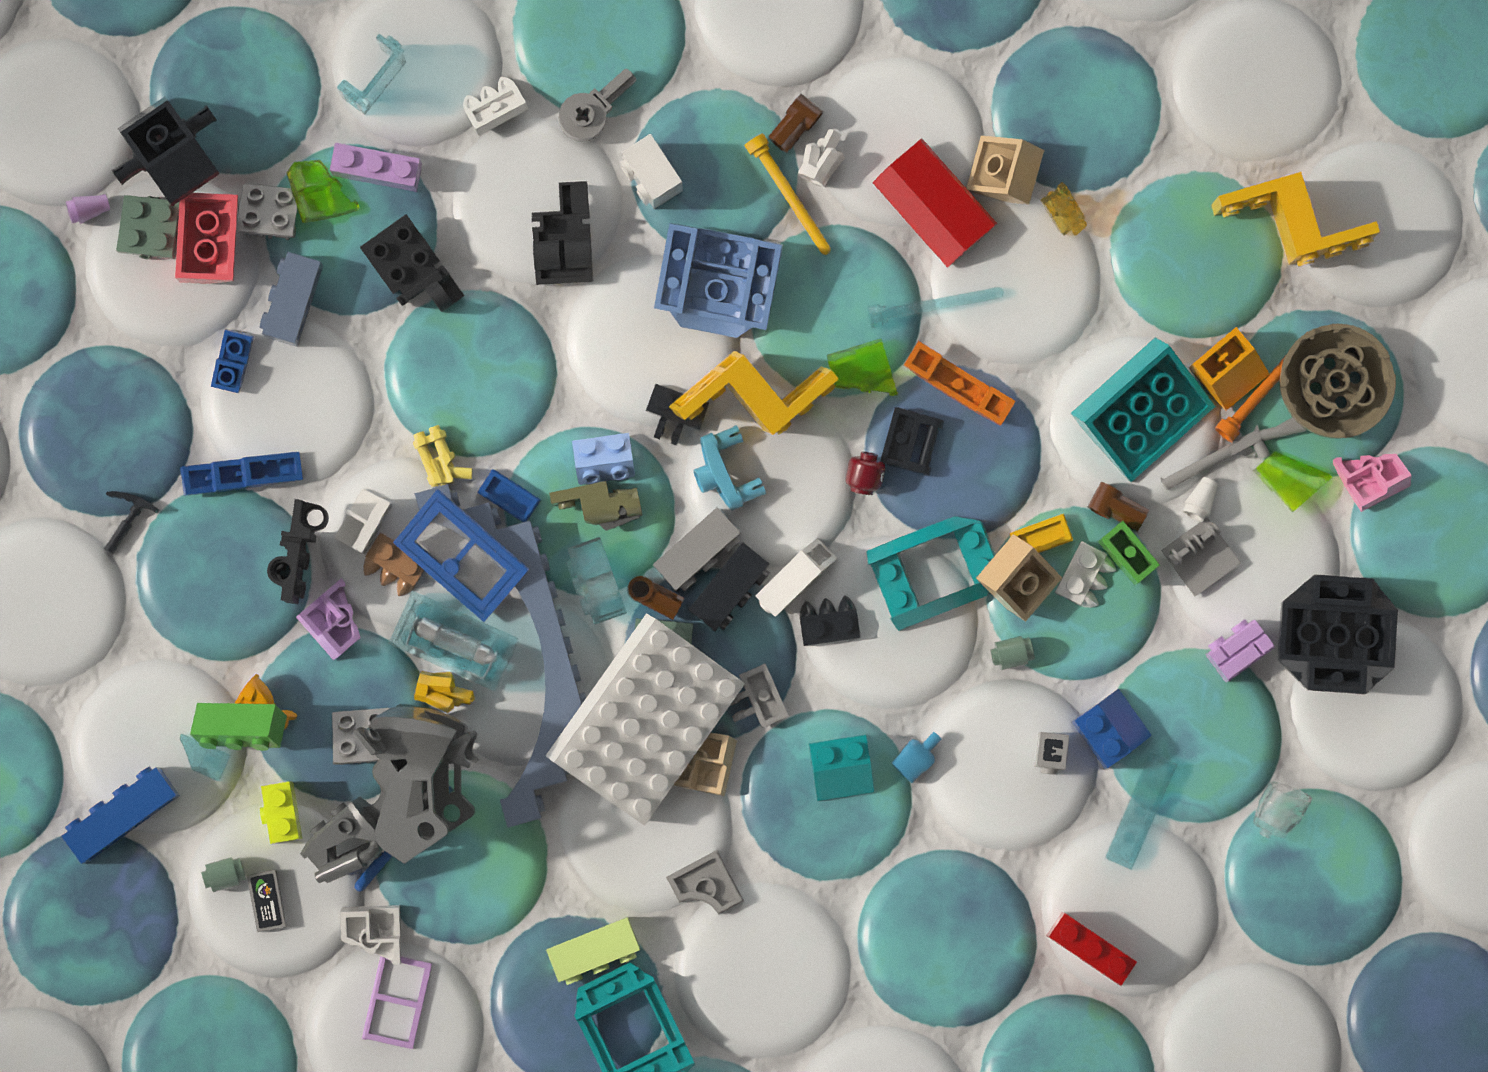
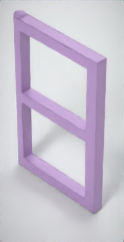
[362,956,432,1049]

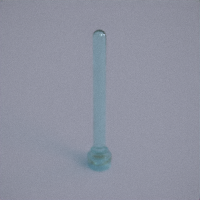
[867,287,1004,328]

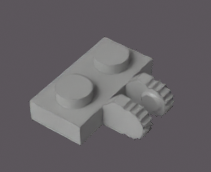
[730,664,789,728]

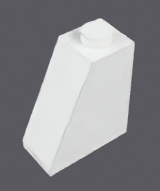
[756,538,837,617]

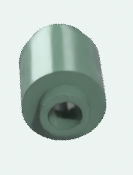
[990,636,1035,670]
[201,857,246,892]

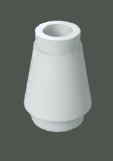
[1183,477,1218,522]

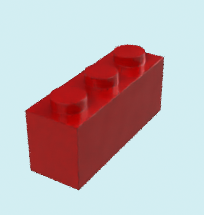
[1046,912,1137,986]

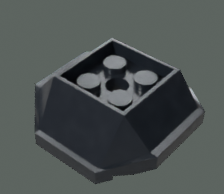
[1277,574,1398,695]

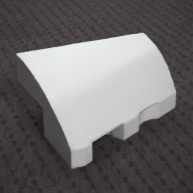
[340,905,401,965]

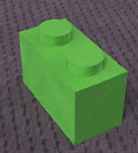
[1097,521,1160,586]

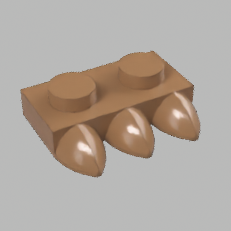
[363,532,425,596]

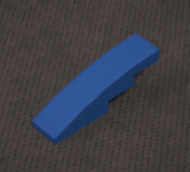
[180,451,303,496]

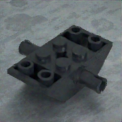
[111,96,219,206]

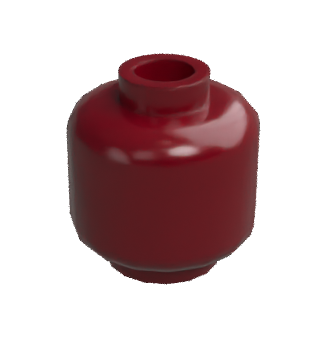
[845,451,886,495]

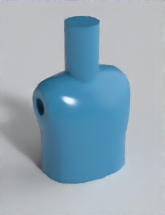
[891,732,942,784]

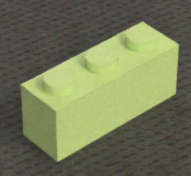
[546,917,640,985]

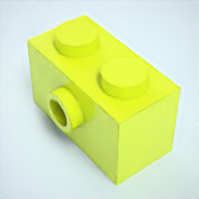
[260,781,303,844]

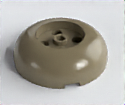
[1280,323,1396,439]

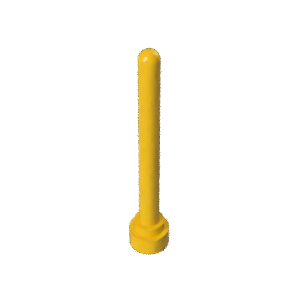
[744,133,831,255]

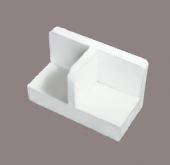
[335,489,392,555]

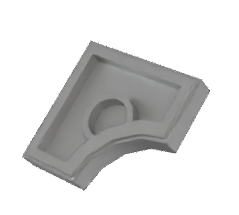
[666,850,744,915]

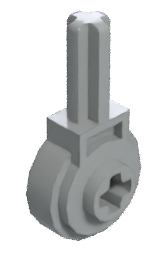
[558,69,636,142]

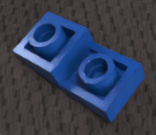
[210,329,254,393]

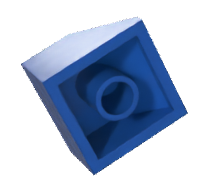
[1071,689,1152,769]

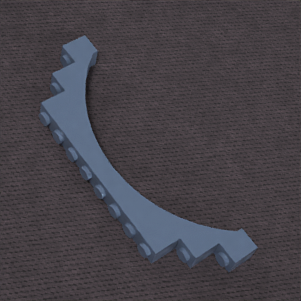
[414,484,586,828]

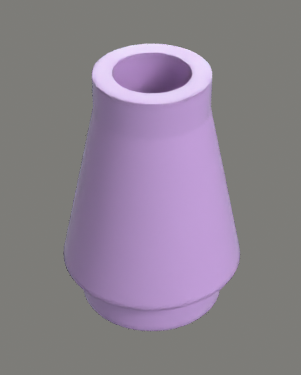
[66,194,110,224]

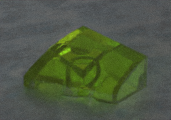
[827,338,898,396]
[1253,451,1332,512]

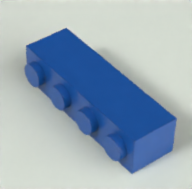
[61,766,180,864]

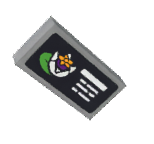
[247,870,287,932]

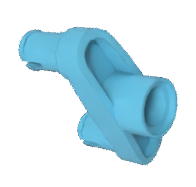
[693,425,766,511]

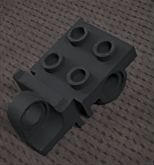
[531,181,593,285]
[360,214,465,312]
[267,499,329,604]

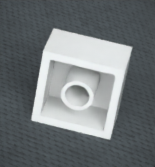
[620,134,683,209]

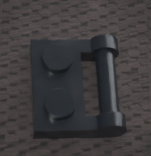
[880,407,944,476]

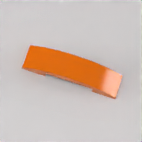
[903,341,1016,426]

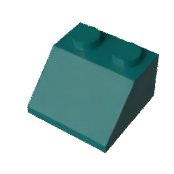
[808,735,874,801]

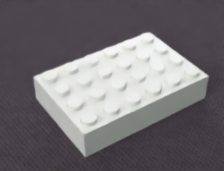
[546,614,745,826]

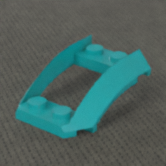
[866,516,995,631]
[574,962,695,1072]

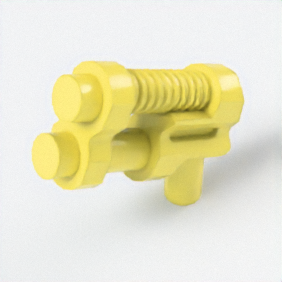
[413,425,473,487]

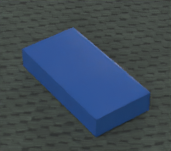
[477,469,541,522]

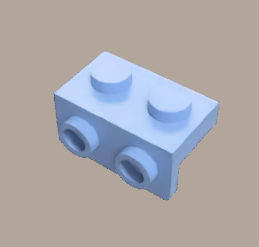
[572,433,635,485]

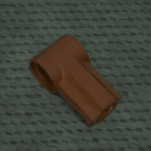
[768,94,824,153]
[1087,482,1149,532]
[627,576,684,620]

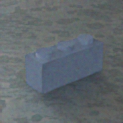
[259,252,323,347]

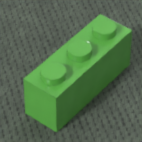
[190,703,287,751]

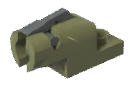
[549,481,642,531]

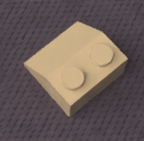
[966,136,1044,205]

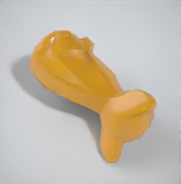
[235,674,297,730]

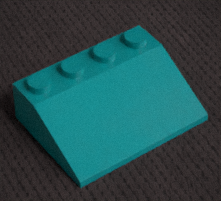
[1070,337,1216,482]

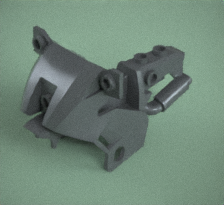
[300,704,479,883]

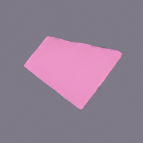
[1333,454,1412,512]

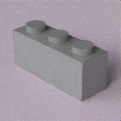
[653,507,740,592]

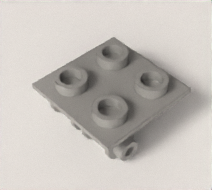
[236,184,300,240]
[1161,517,1241,597]
[332,708,390,765]

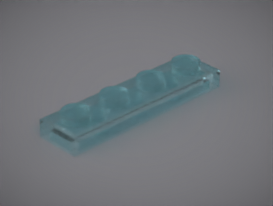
[1104,753,1177,870]

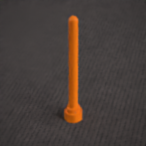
[1215,332,1307,443]

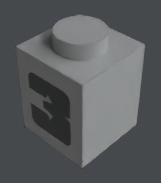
[1034,732,1069,775]

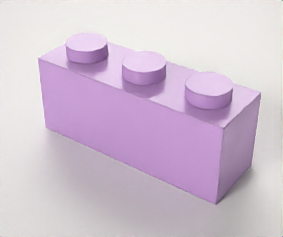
[330,143,422,192]

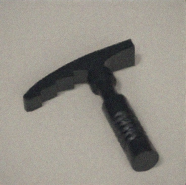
[104,491,160,554]

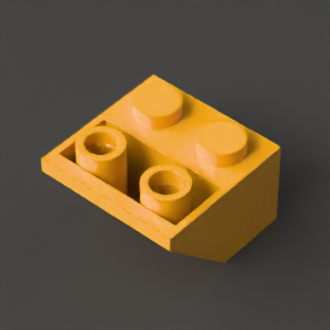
[1189,327,1269,411]

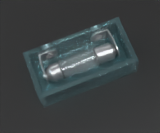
[389,590,520,692]

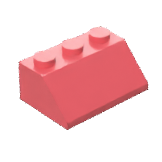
[175,193,238,284]

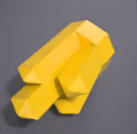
[414,670,475,713]

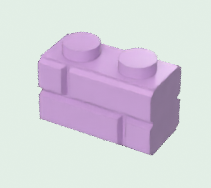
[1205,619,1275,682]

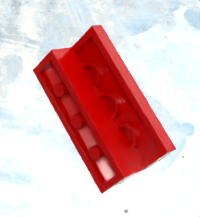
[872,138,998,268]

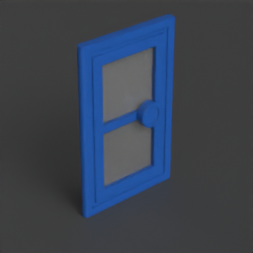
[393,489,529,622]

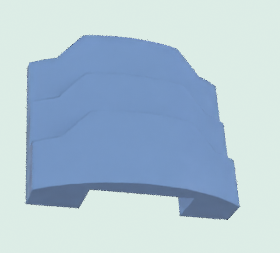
[654,223,783,338]

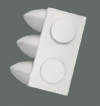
[464,77,529,136]
[1055,541,1117,608]

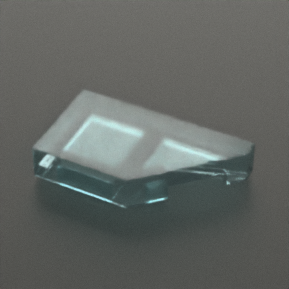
[179,734,231,781]

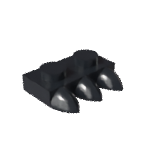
[799,595,861,646]

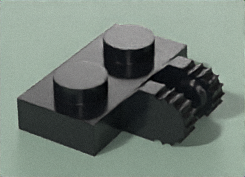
[646,384,709,446]

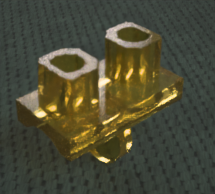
[1040,182,1087,236]

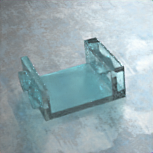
[337,34,406,115]

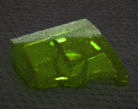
[286,159,360,223]

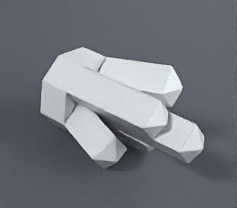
[798,129,845,187]

